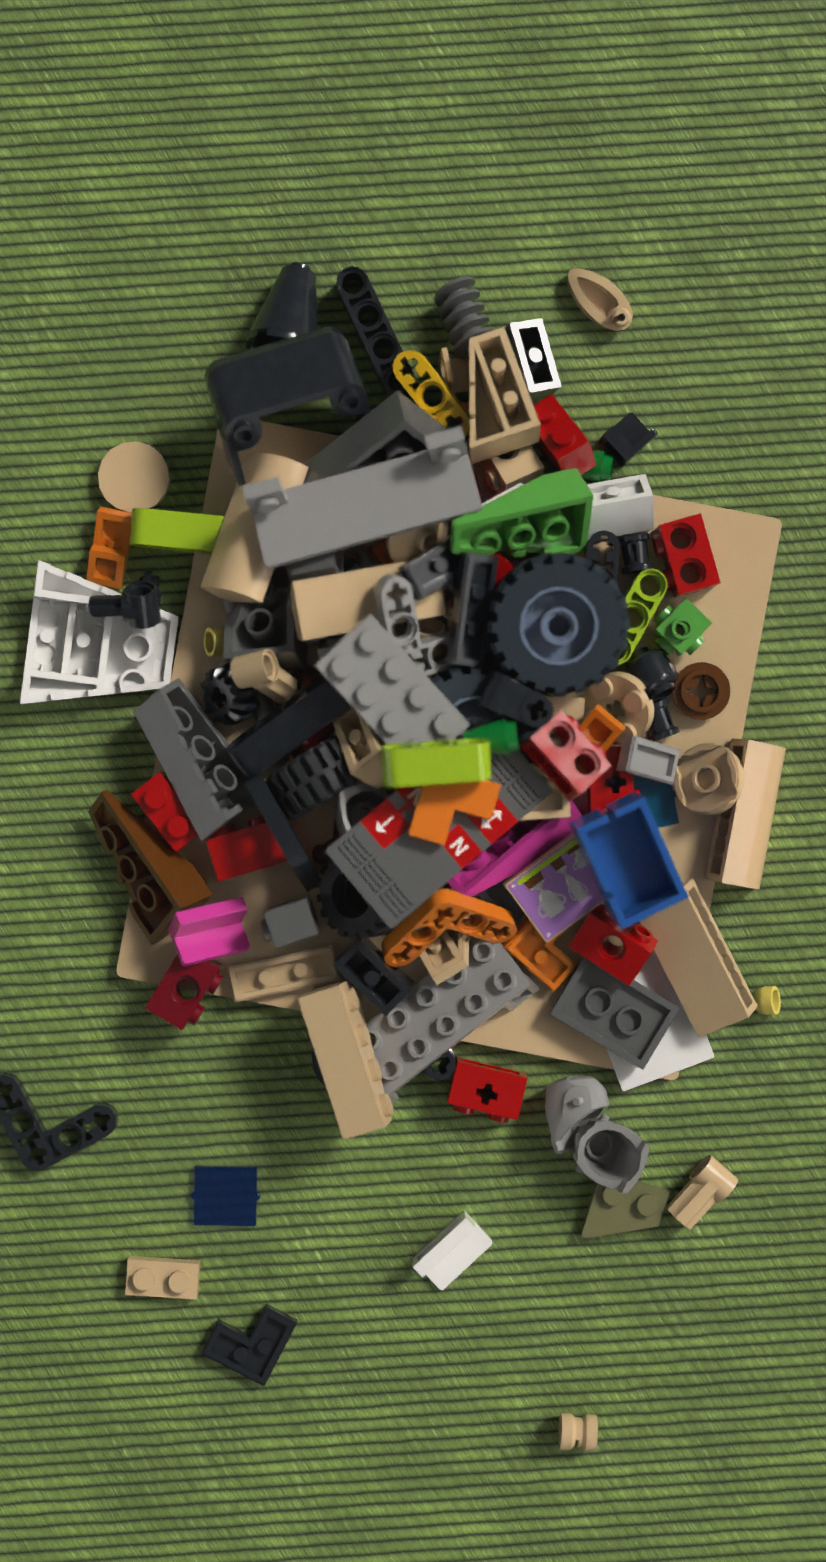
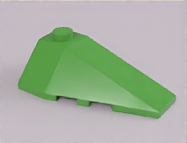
[450,468,594,557]

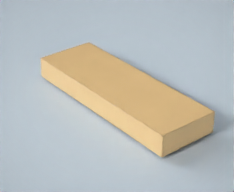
[227,944,340,1003]

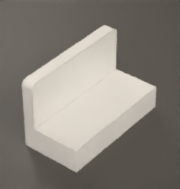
[587,474,654,540]
[412,1210,492,1290]

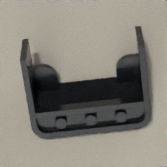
[205,326,371,486]

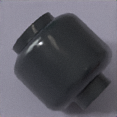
[625,647,679,702]

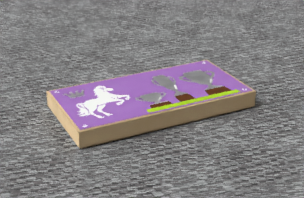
[503,797,621,943]

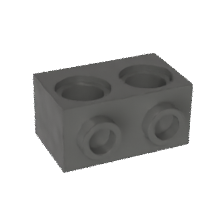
[260,895,321,948]

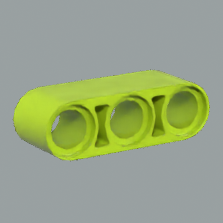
[129,508,225,555]
[616,569,667,667]
[380,738,491,787]

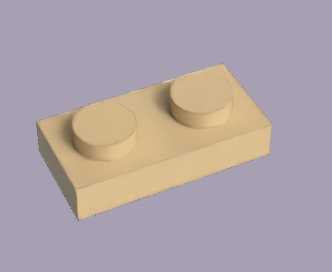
[125,1256,201,1300]

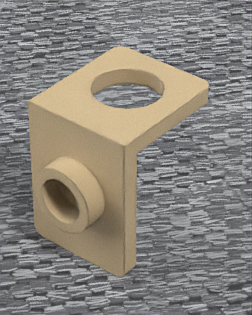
[437,347,470,395]

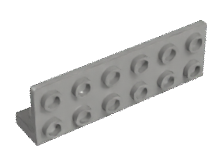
[242,426,482,569]
[366,937,539,1104]

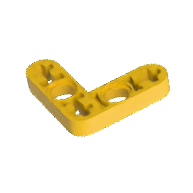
[393,350,470,439]

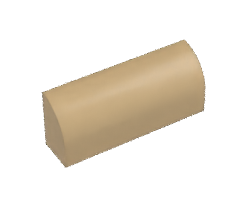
[200,453,309,603]
[290,561,447,641]
[705,738,786,889]
[640,878,758,1038]

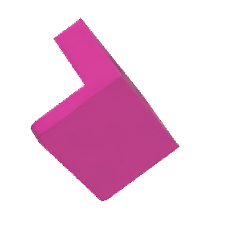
[168,897,250,966]

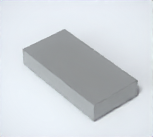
[617,734,680,785]

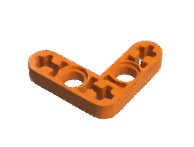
[381,889,517,967]

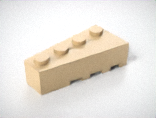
[298,978,393,1140]

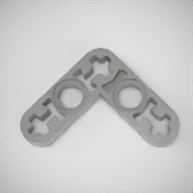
[375,574,491,676]

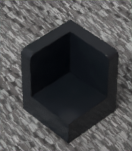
[599,412,658,467]

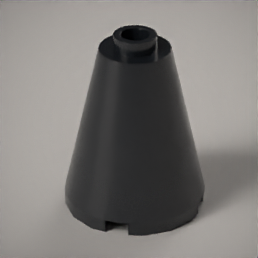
[246,262,317,350]

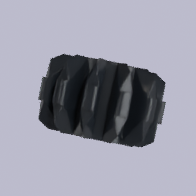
[199,663,260,725]

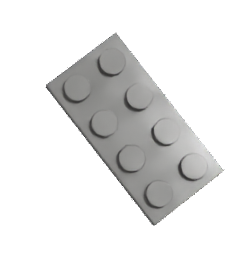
[314,614,470,745]

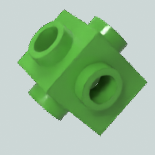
[652,598,712,657]

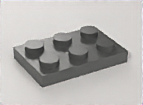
[549,957,680,1070]

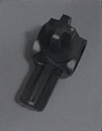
[88,571,161,629]

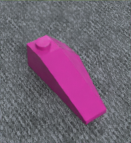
[447,800,582,897]

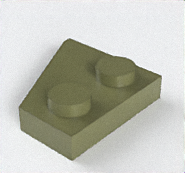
[580,1180,669,1238]

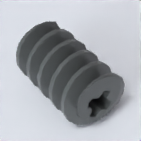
[434,276,493,360]

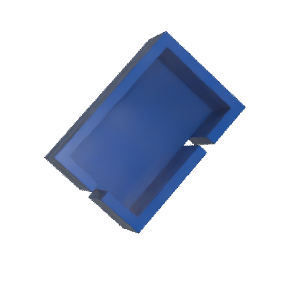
[569,791,689,929]

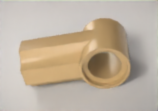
[230,649,297,704]
[666,1155,738,1230]

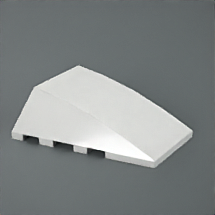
[20,560,179,704]

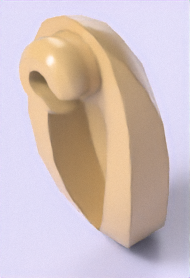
[567,269,633,331]

